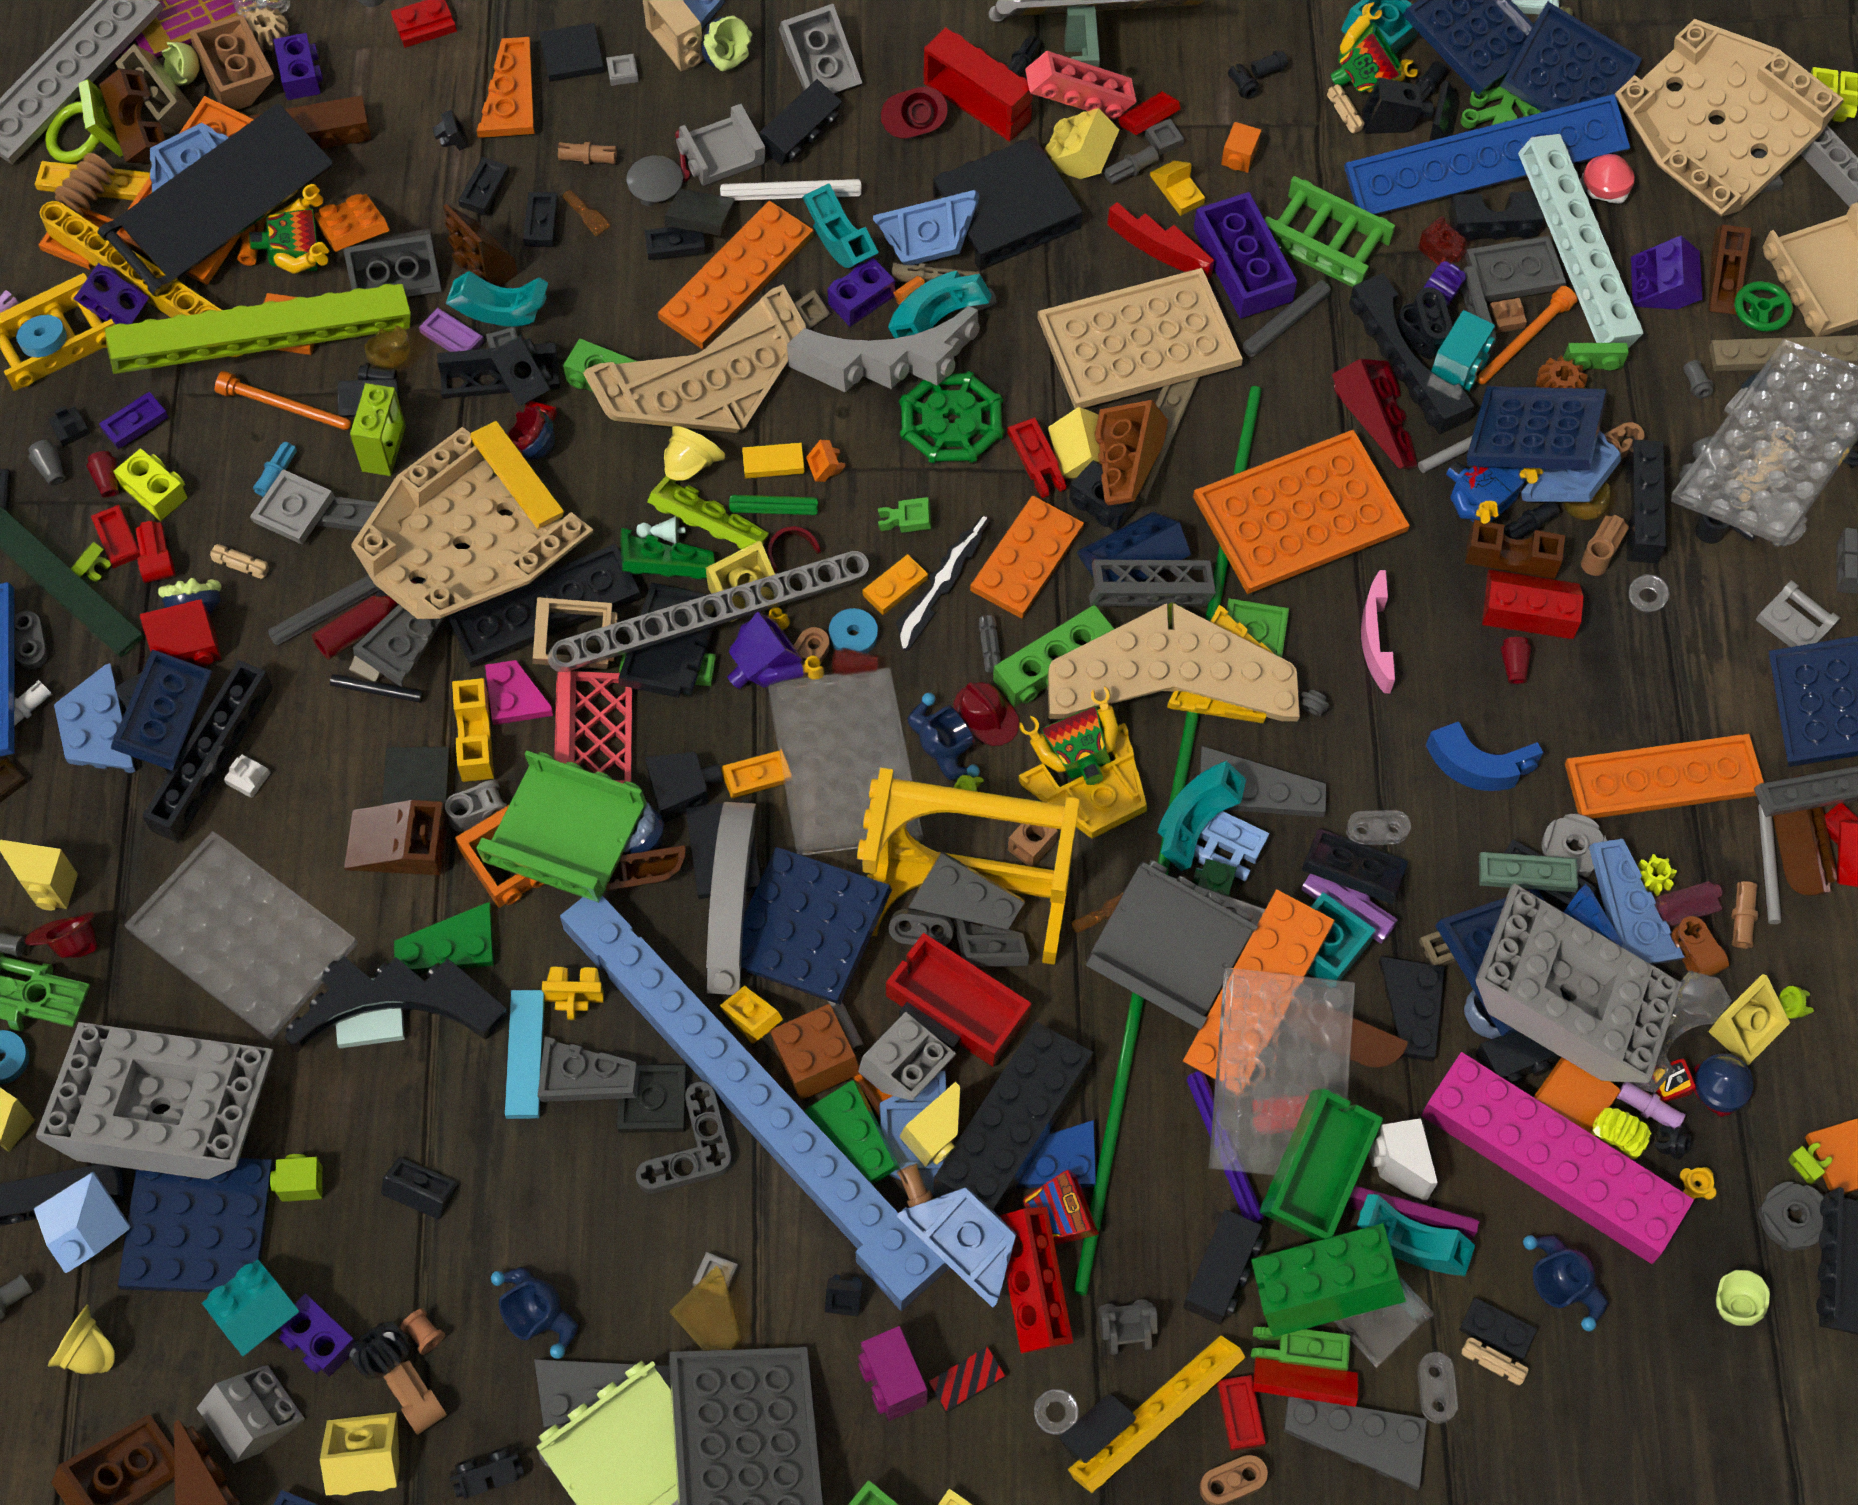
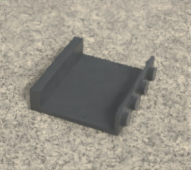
[1084,860,1258,1030]

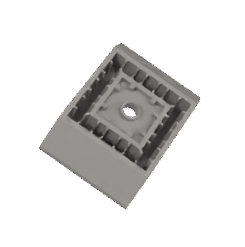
[1475,883,1681,1083]
[36,1022,274,1179]

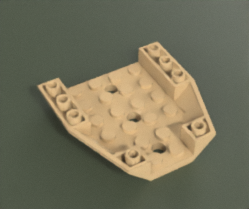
[1615,19,1844,217]
[352,427,593,619]

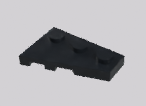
[1378,956,1444,1062]

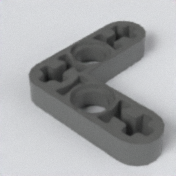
[636,1081,732,1194]

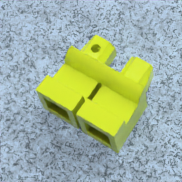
[1811,67,1858,122]

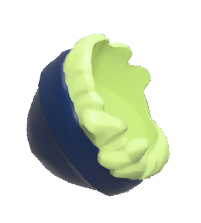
[701,15,752,72]
[158,578,221,616]

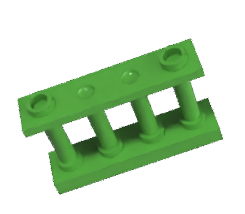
[1265,176,1396,287]

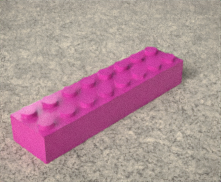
[1421,1052,1694,1264]

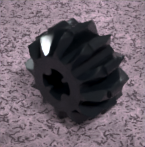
[349,1321,411,1380]

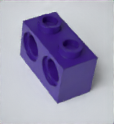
[273,33,323,101]
[828,258,895,327]
[73,263,149,324]
[278,1293,355,1377]

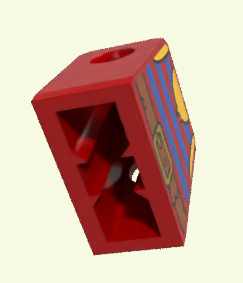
[1023,1170,1099,1245]

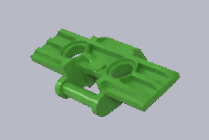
[0,952,90,1031]

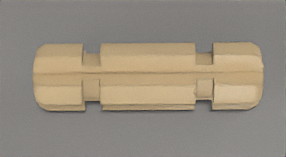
[1327,84,1365,134]
[210,544,269,579]
[1461,1337,1528,1385]

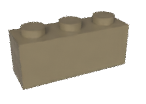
[115,44,195,132]

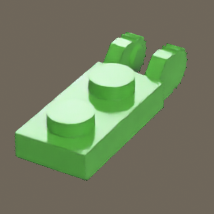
[1251,1327,1350,1371]

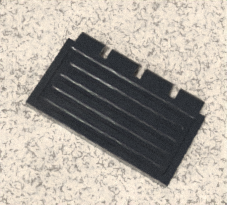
[618,582,717,698]

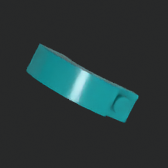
[802,183,878,268]
[446,271,548,327]
[888,271,992,338]
[1157,761,1246,871]
[1357,1194,1475,1276]

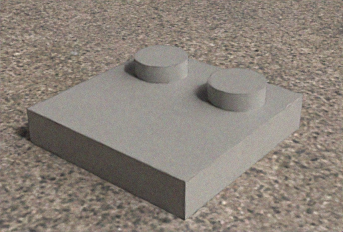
[250,469,335,545]

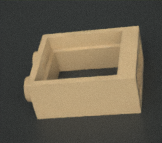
[643,0,704,72]
[532,597,617,669]

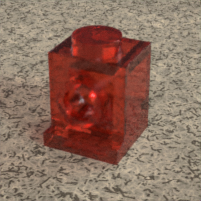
[1418,215,1466,265]

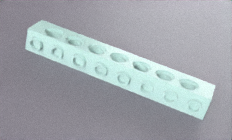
[1518,134,1643,348]

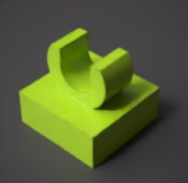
[69,542,111,582]
[1788,1142,1833,1186]

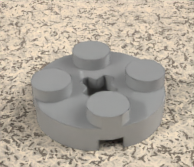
[1541,814,1607,878]

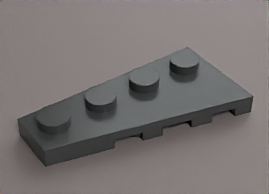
[353,579,445,687]
[1200,746,1326,817]
[534,1359,671,1430]
[1283,1397,1427,1490]

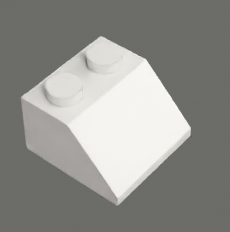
[1369,1118,1438,1203]

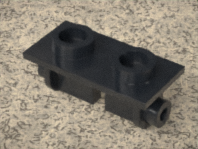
[450,1446,525,1499]

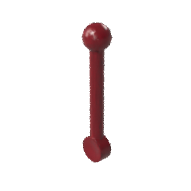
[675,130,690,182]

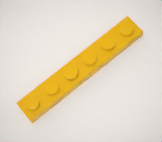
[1068,1335,1246,1493]

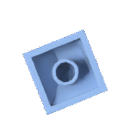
[34,1171,131,1273]

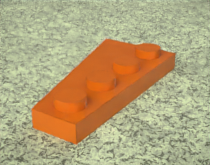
[477,37,535,138]

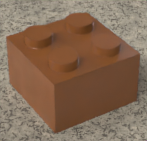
[770,1003,860,1101]

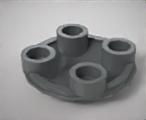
[626,155,683,206]

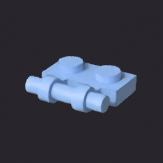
[1194,811,1269,881]

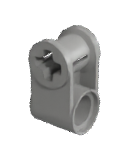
[445,780,508,832]

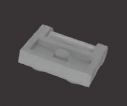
[1756,580,1841,647]

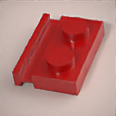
[390,0,457,48]

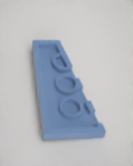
[1589,839,1684,965]

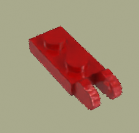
[1007,417,1066,498]

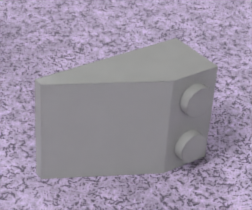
[779,4,862,94]

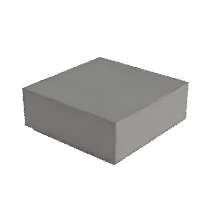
[606,54,639,86]
[693,1252,738,1298]

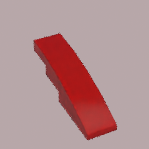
[1107,202,1214,280]

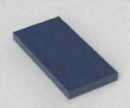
[110,649,213,771]

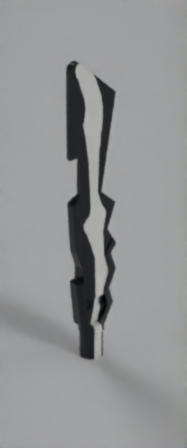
[896,516,990,651]

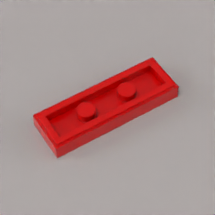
[1253,1357,1358,1407]

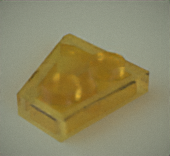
[669,1265,742,1351]

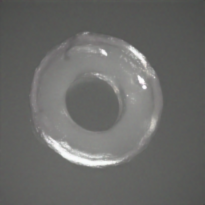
[1628,574,1670,613]
[1034,1389,1078,1435]

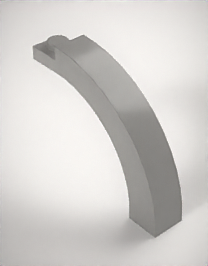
[706,802,756,995]

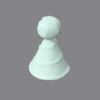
[636,516,686,544]

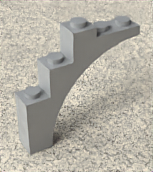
[787,306,980,392]

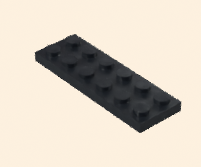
[447,544,641,668]

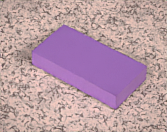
[419,308,484,352]

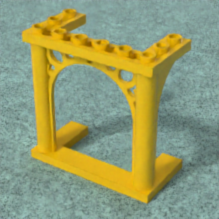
[857,767,1080,965]

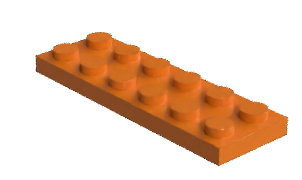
[658,200,814,350]
[1565,734,1764,819]
[1183,889,1335,1094]

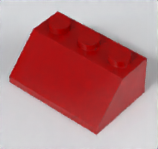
[1482,569,1583,639]

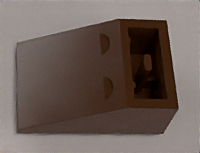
[443,204,518,287]
[344,800,448,875]
[174,1420,243,1505]

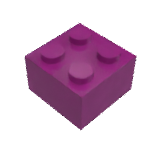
[857,1326,927,1421]

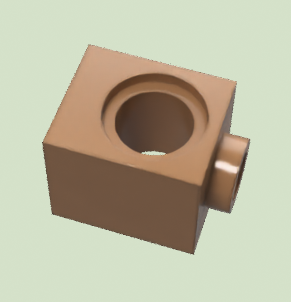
[1008,823,1058,867]

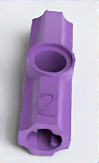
[1301,874,1398,944]

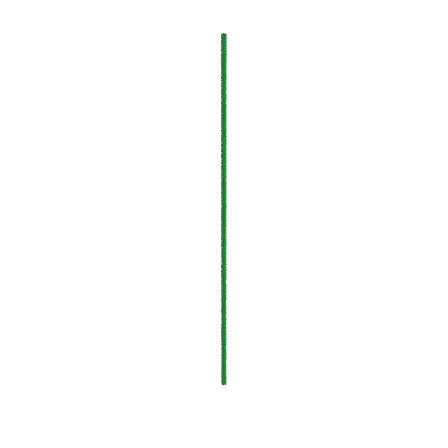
[1074,386,1262,1296]

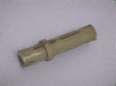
[892,263,980,283]

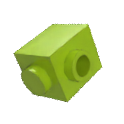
[270,1154,323,1202]

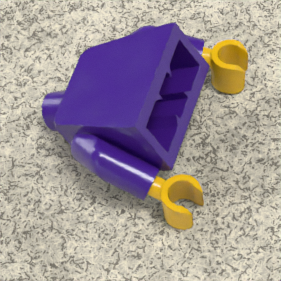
[727,607,824,689]

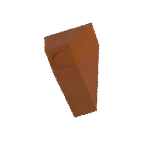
[1095,400,1168,506]

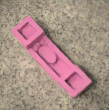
[1361,570,1395,693]

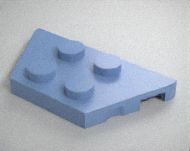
[150,123,229,192]
[873,190,980,265]
[1521,430,1621,502]
[54,664,136,773]
[879,1071,947,1197]
[897,1187,1017,1307]

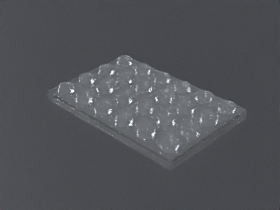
[767,668,923,855]
[124,831,358,1041]
[1209,968,1355,1176]

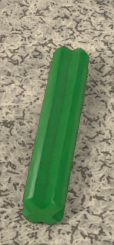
[729,495,818,515]

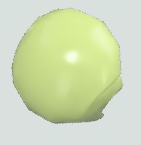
[162,42,200,86]
[1716,1270,1770,1326]

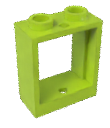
[350,383,406,476]

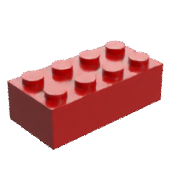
[924,27,1033,142]
[886,932,1031,1067]

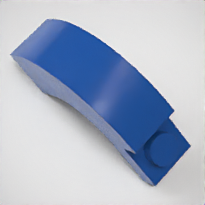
[1426,721,1543,791]

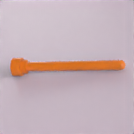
[1477,286,1578,384]
[215,371,351,430]

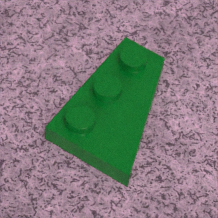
[620,528,715,579]
[394,901,494,974]
[804,1080,900,1185]

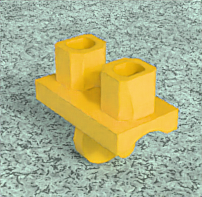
[542,967,604,1020]

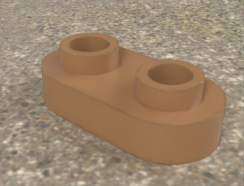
[788,627,829,684]
[1199,1455,1268,1505]

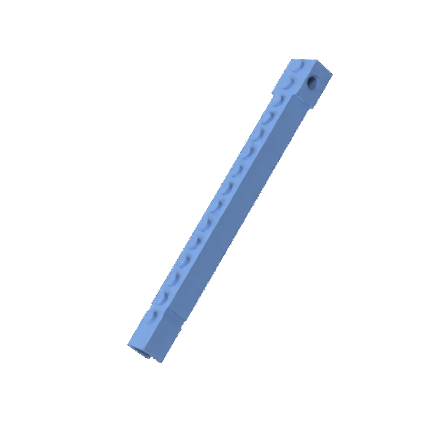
[560,896,950,1311]

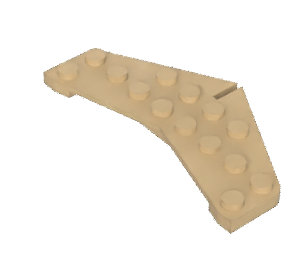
[583,284,806,433]
[1048,603,1300,722]

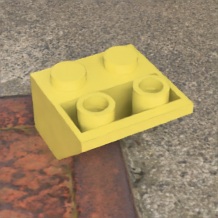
[1044,108,1119,179]

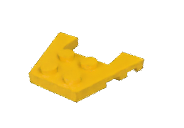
[1167,605,1274,723]
[1019,723,1147,839]

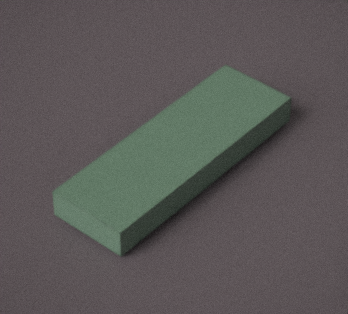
[1479,852,1578,892]

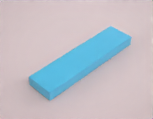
[505,990,545,1119]

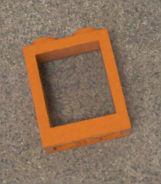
[455,805,544,908]

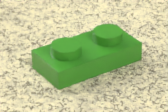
[1563,343,1629,371]

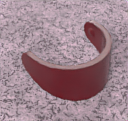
[766,526,821,573]

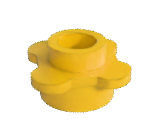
[1680,1167,1716,1200]

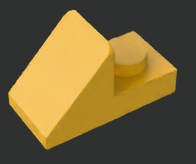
[1150,161,1205,216]
[720,985,783,1044]

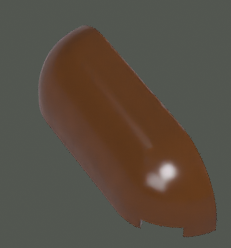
[1773,775,1837,896]
[605,845,686,891]
[1283,993,1408,1068]

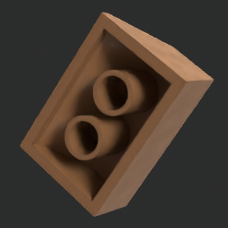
[189,14,274,110]

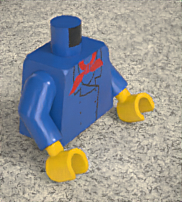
[1446,461,1543,524]

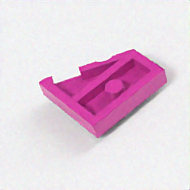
[485,660,553,725]

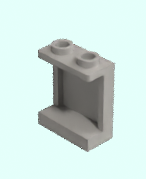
[676,104,765,186]

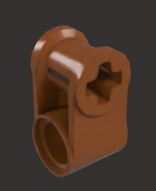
[1670,916,1729,982]

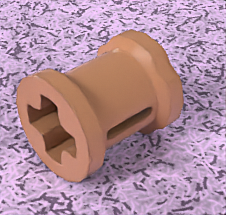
[400,1308,445,1355]

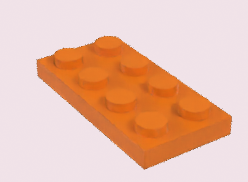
[970,495,1084,619]

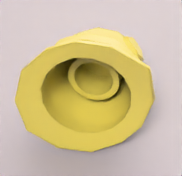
[664,426,725,481]
[48,1304,115,1374]

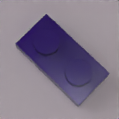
[99,392,168,449]

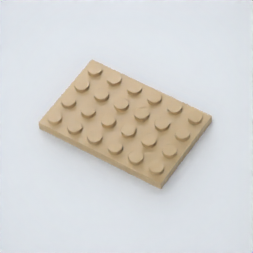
[1038,268,1243,409]

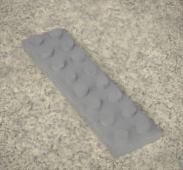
[0,0,163,164]

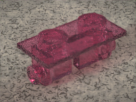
[1654,881,1722,927]

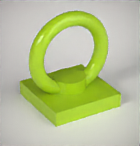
[45,79,123,163]

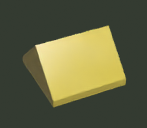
[1048,407,1102,480]
[706,541,775,622]
[1708,974,1790,1065]

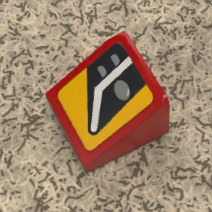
[1650,1058,1696,1102]

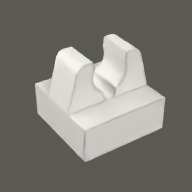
[224,755,270,798]

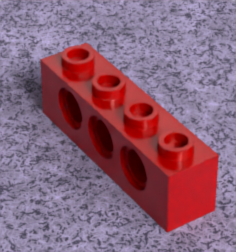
[999,1207,1073,1353]

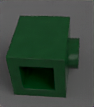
[1192,859,1237,897]

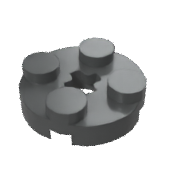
[1758,1182,1824,1251]

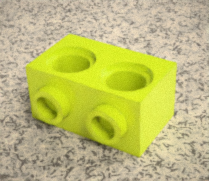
[113,448,188,521]

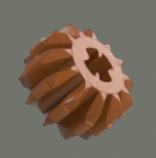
[1535,355,1587,389]

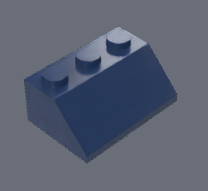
[1077,512,1191,582]

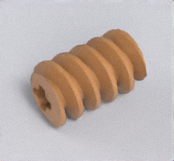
[55,153,115,217]

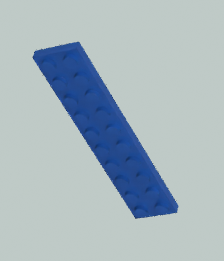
[1344,94,1630,216]

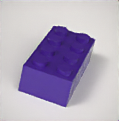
[1193,192,1297,319]

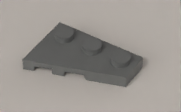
[908,851,1025,930]
[537,1036,640,1102]

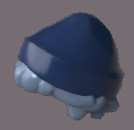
[623,802,664,855]

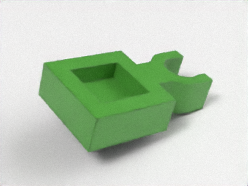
[878,497,931,533]

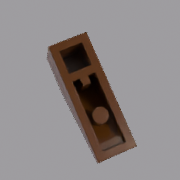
[1708,225,1752,315]

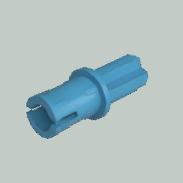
[253,442,297,497]

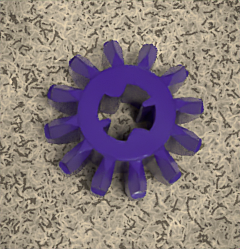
[1424,261,1466,308]

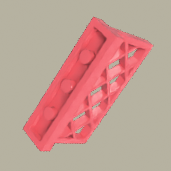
[554,670,632,783]

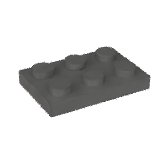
[1465,236,1566,302]

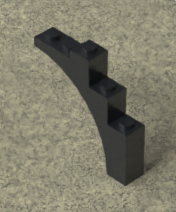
[284,956,507,1053]

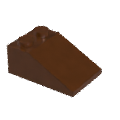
[51,1414,175,1505]

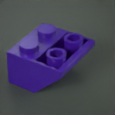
[1631,235,1702,310]

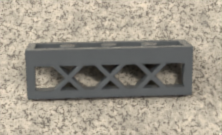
[1089,560,1216,607]

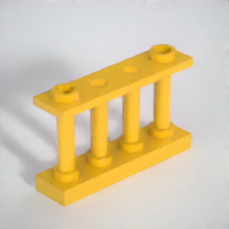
[0,273,115,391]

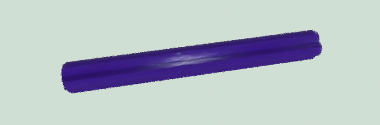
[1187,1071,1264,1224]

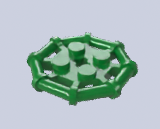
[899,371,1005,464]

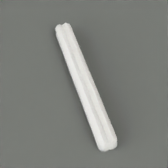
[720,179,861,201]

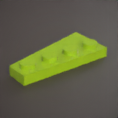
[647,476,769,550]

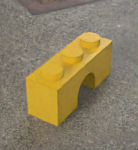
[452,678,494,782]

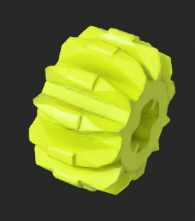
[1590,1108,1651,1159]

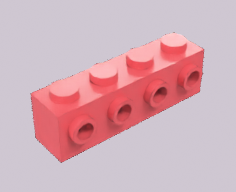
[1025,51,1137,120]

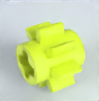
[1637,854,1677,896]

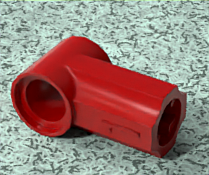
[135,520,175,583]

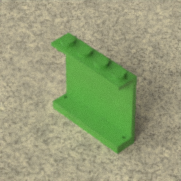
[476,750,647,903]

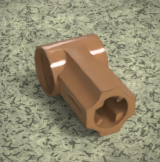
[1581,515,1629,576]
[384,1360,447,1435]

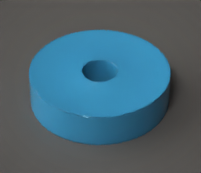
[16,315,67,357]
[829,608,878,658]
[0,1030,29,1084]

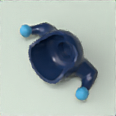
[907,693,980,781]
[1523,1235,1609,1331]
[491,1267,578,1359]

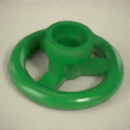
[1734,281,1793,331]

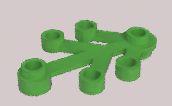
[1461,78,1541,128]

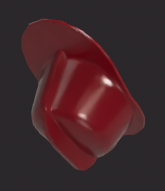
[880,86,948,138]
[953,682,1019,746]
[25,912,97,958]

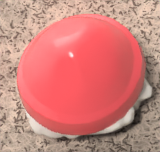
[1580,154,1635,204]

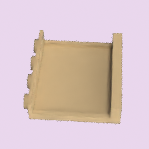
[1762,202,1858,337]

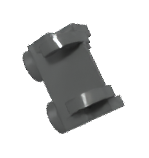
[1097,1299,1158,1355]

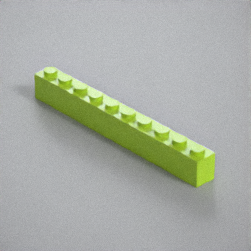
[105,284,410,374]

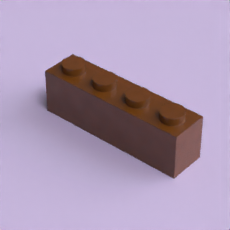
[249,95,372,149]

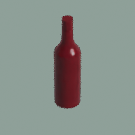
[312,580,416,660]

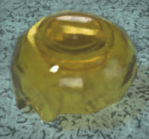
[364,326,410,368]
[1564,482,1610,520]

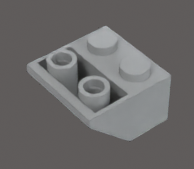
[858,1012,956,1101]
[197,1365,305,1464]

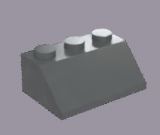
[343,228,441,297]

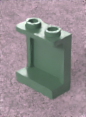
[1064,6,1099,67]

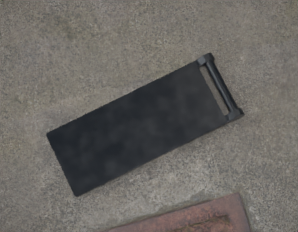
[97,103,333,297]

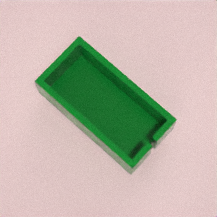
[1259,1088,1383,1241]
[1251,1223,1407,1338]

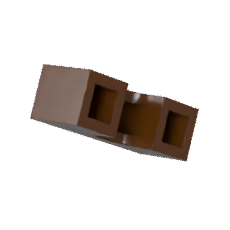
[99,68,165,164]
[1465,520,1565,579]

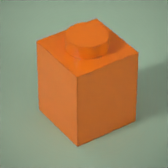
[1221,122,1261,173]

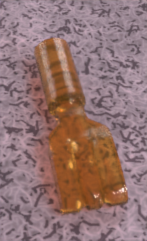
[563,190,610,236]
[1071,893,1123,933]

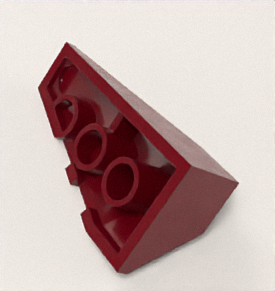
[1332,358,1418,469]

